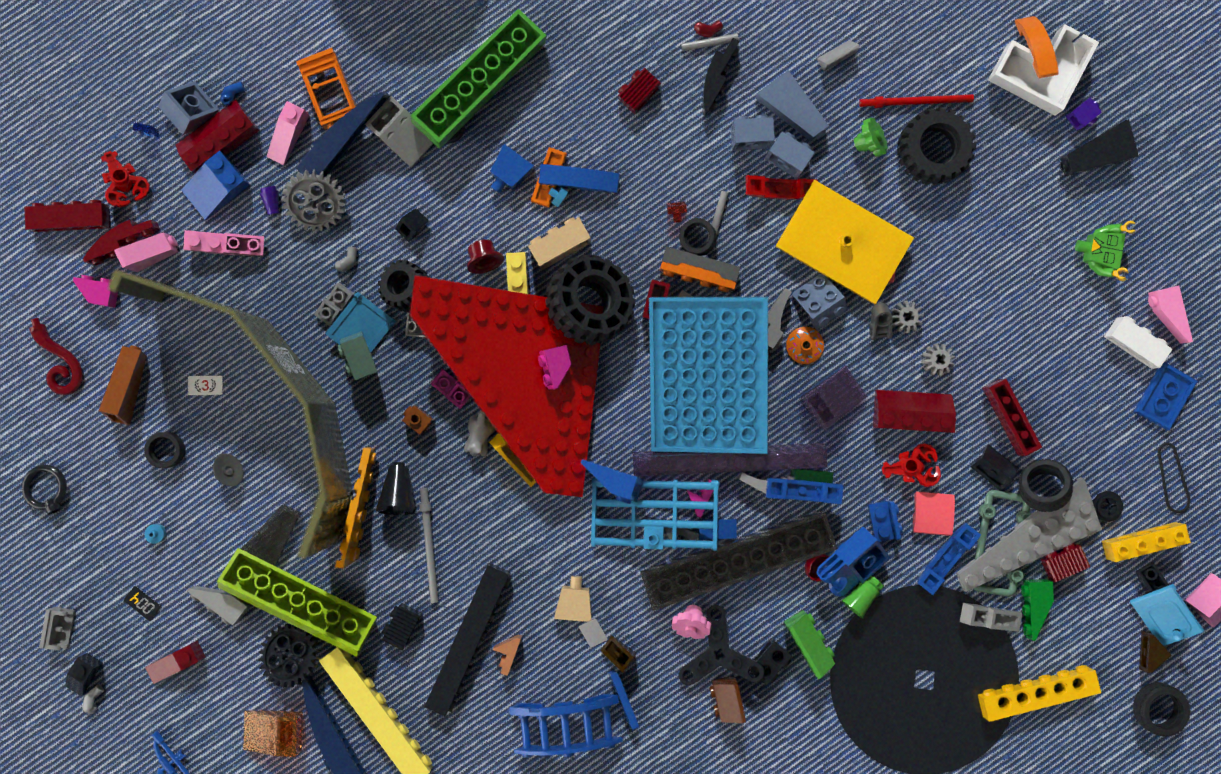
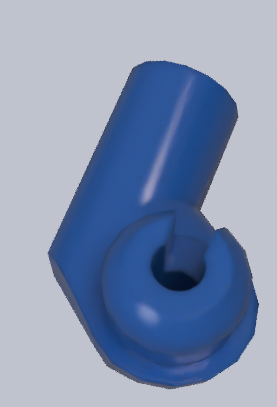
[220,81,245,105]

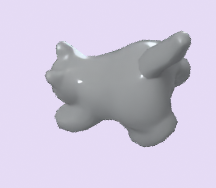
[464,411,495,457]

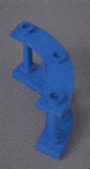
[509,694,623,758]

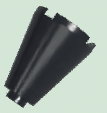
[376,462,416,515]

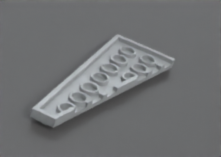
[956,477,1102,592]

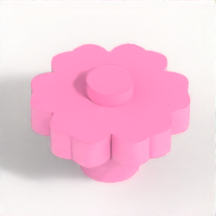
[672,605,711,639]

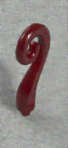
[29,318,83,395]

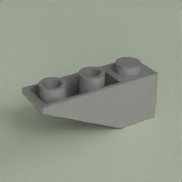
[187,586,252,625]

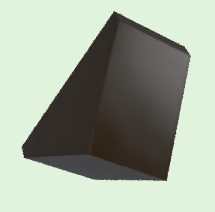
[1139,631,1172,673]
[600,635,636,674]

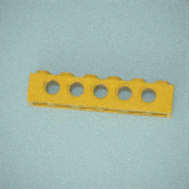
[978,665,1101,722]

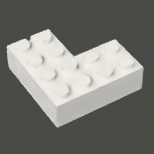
[988,24,1099,116]

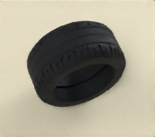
[1019,459,1073,512]
[1133,682,1191,737]

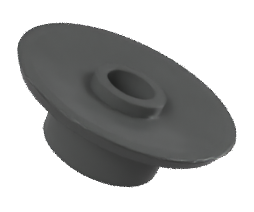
[213,453,244,486]

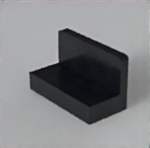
[971,444,1018,491]

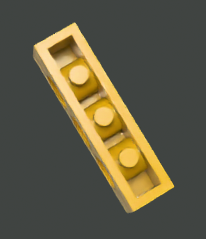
[1102,522,1191,562]

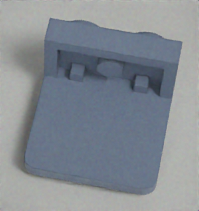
[792,274,848,330]

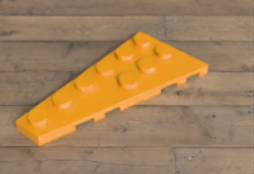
[335,447,377,569]

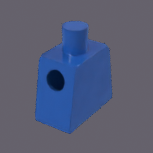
[490,144,535,194]

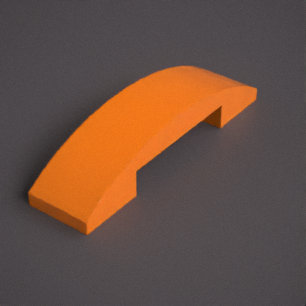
[1015,16,1059,79]

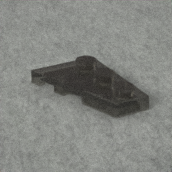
[241,504,301,565]

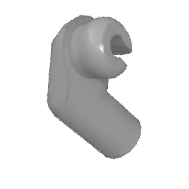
[82,685,104,714]

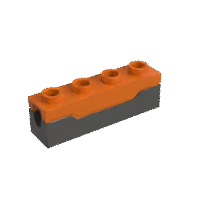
[659,246,740,293]

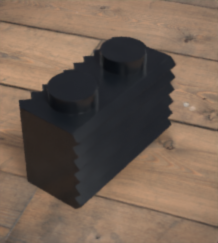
[381,603,422,650]

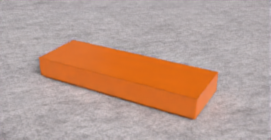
[531,147,567,208]

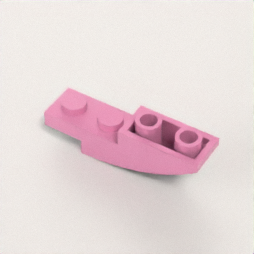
[183,230,264,256]

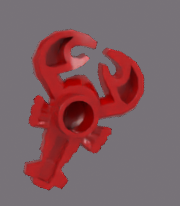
[101,151,150,207]
[881,443,941,487]

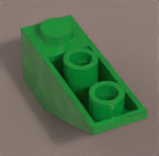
[1021,579,1054,641]

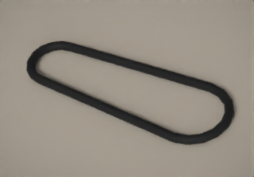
[1158,442,1191,513]

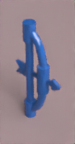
[151,731,190,774]

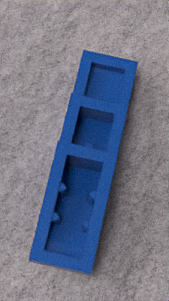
[539,164,620,193]

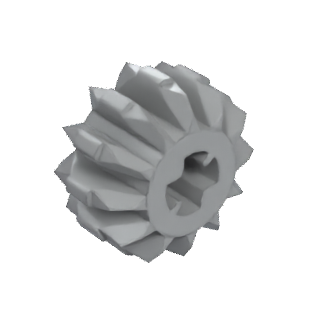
[891,301,924,333]
[921,343,955,376]

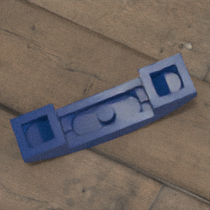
[766,478,844,504]
[917,523,981,595]

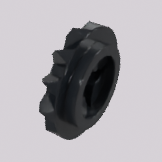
[1092,491,1123,522]

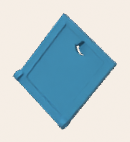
[325,292,396,353]
[1130,584,1204,646]

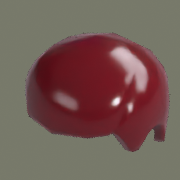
[804,553,830,582]

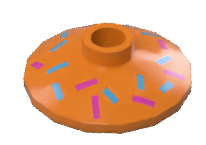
[786,327,824,364]

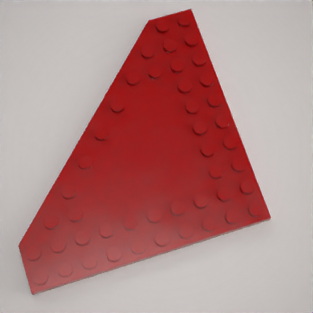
[410,276,603,497]

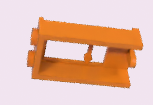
[296,48,356,130]

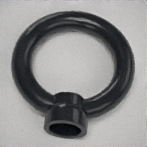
[22,464,67,515]

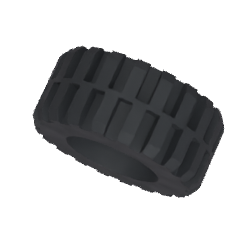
[897,107,976,185]

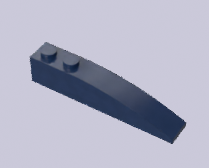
[296,92,390,177]
[302,674,367,774]

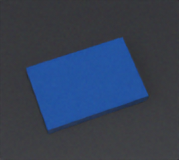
[1134,362,1198,431]

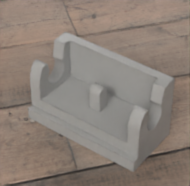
[39,607,76,650]

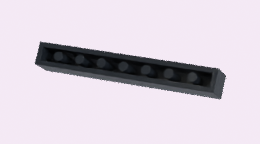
[424,563,512,716]

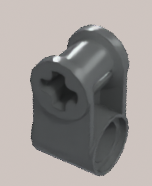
[869,302,893,340]

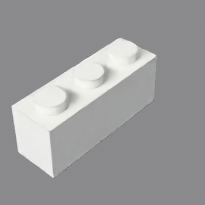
[1104,316,1172,369]

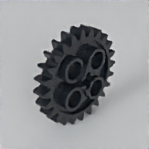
[258,624,321,688]

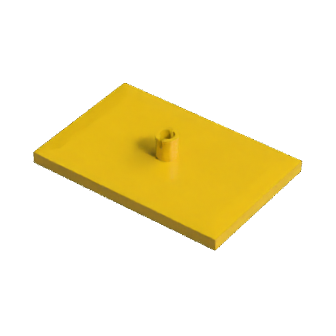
[775,180,914,305]

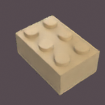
[528,217,591,271]

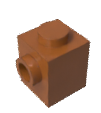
[402,405,435,435]

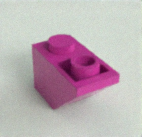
[73,275,118,308]
[538,345,571,390]

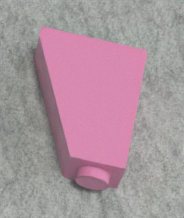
[114,232,178,272]

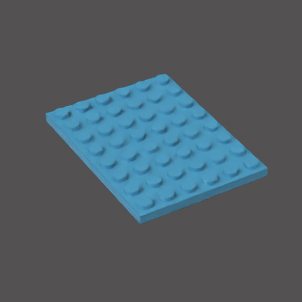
[649,297,768,454]

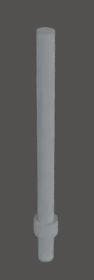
[419,487,438,603]

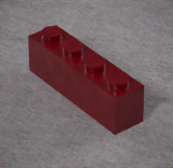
[24,200,110,232]
[982,379,1042,456]

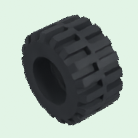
[378,260,430,312]

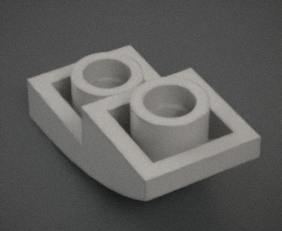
[314,283,354,326]

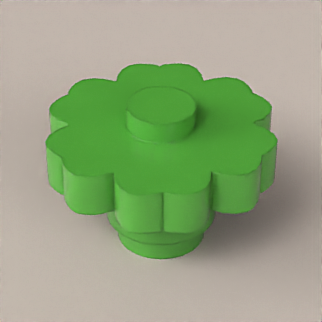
[854,118,888,157]

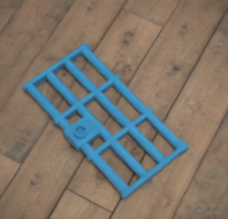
[591,478,720,551]

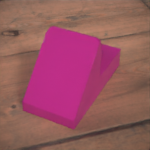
[687,479,713,518]

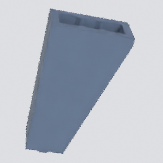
[755,70,829,141]

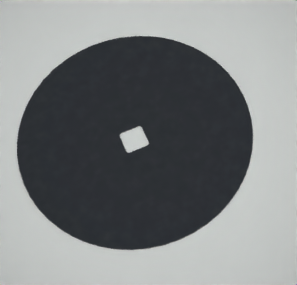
[830,585,1019,774]

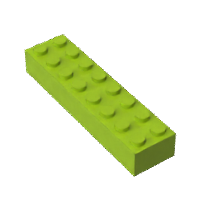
[217,548,377,657]

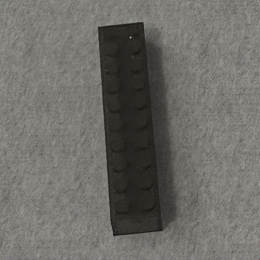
[640,510,837,611]

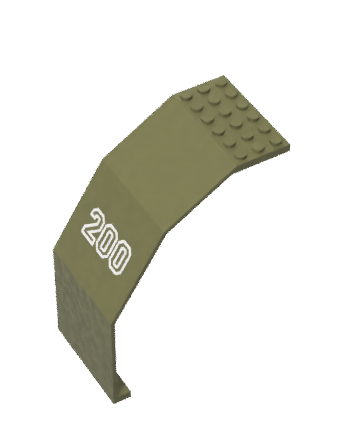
[108,270,353,559]

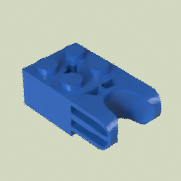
[817,527,890,597]

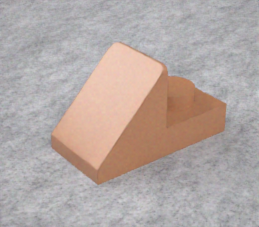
[493,634,522,676]

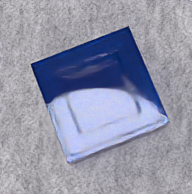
[132,123,160,137]

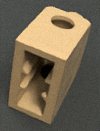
[554,576,592,622]

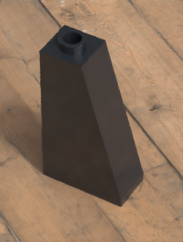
[1060,119,1139,177]

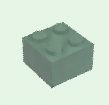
[338,331,377,380]

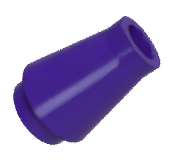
[259,186,279,215]

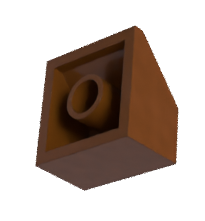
[709,675,746,723]

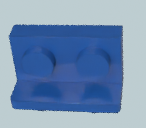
[867,500,903,542]

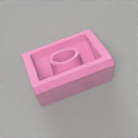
[1185,573,1221,628]

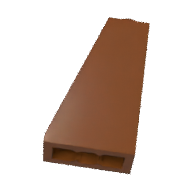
[99,345,147,426]

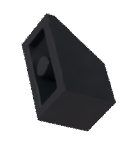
[65,653,103,696]

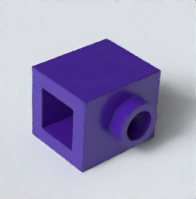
[1065,98,1102,131]

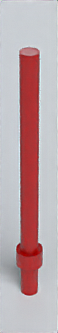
[859,94,974,108]

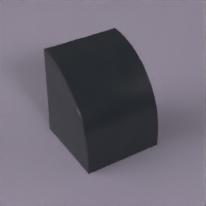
[395,208,429,242]

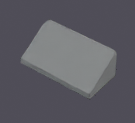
[817,41,860,71]

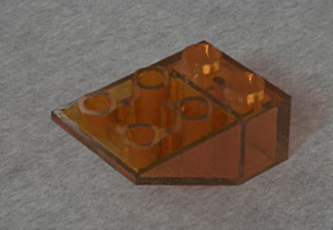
[243,710,303,757]

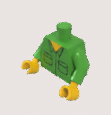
[1075,221,1136,281]

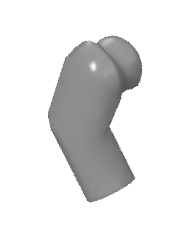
[335,247,357,272]

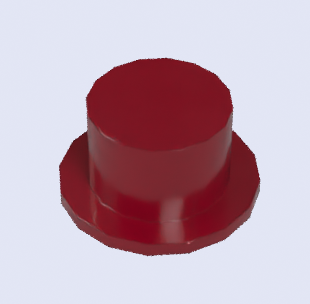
[467,239,504,274]

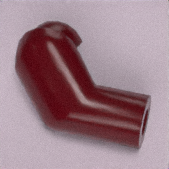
[694,20,723,38]

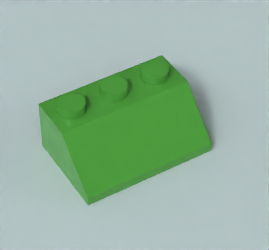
[784,610,835,680]

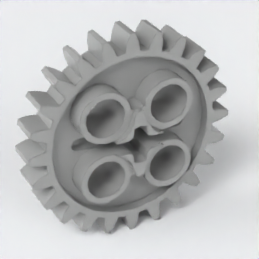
[281,169,346,232]

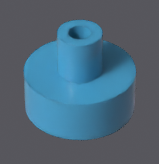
[548,187,568,207]
[144,524,166,544]

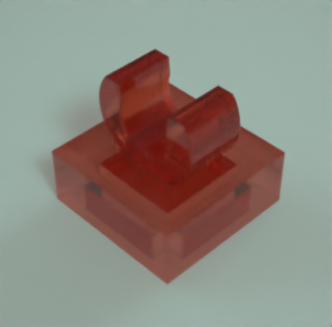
[666,202,687,223]

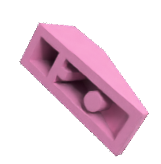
[267,101,310,166]
[1148,286,1193,344]

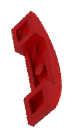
[746,175,818,200]

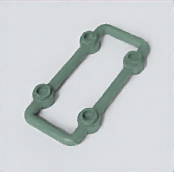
[973,490,1031,597]

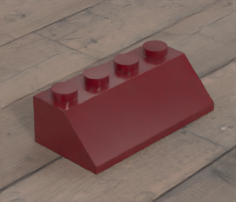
[175,100,259,173]
[873,390,956,433]

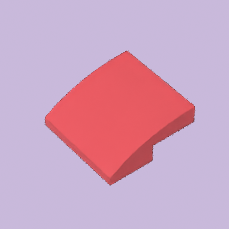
[913,492,955,536]

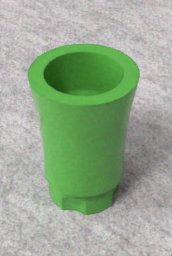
[842,576,884,619]

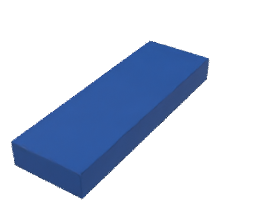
[608,670,639,730]

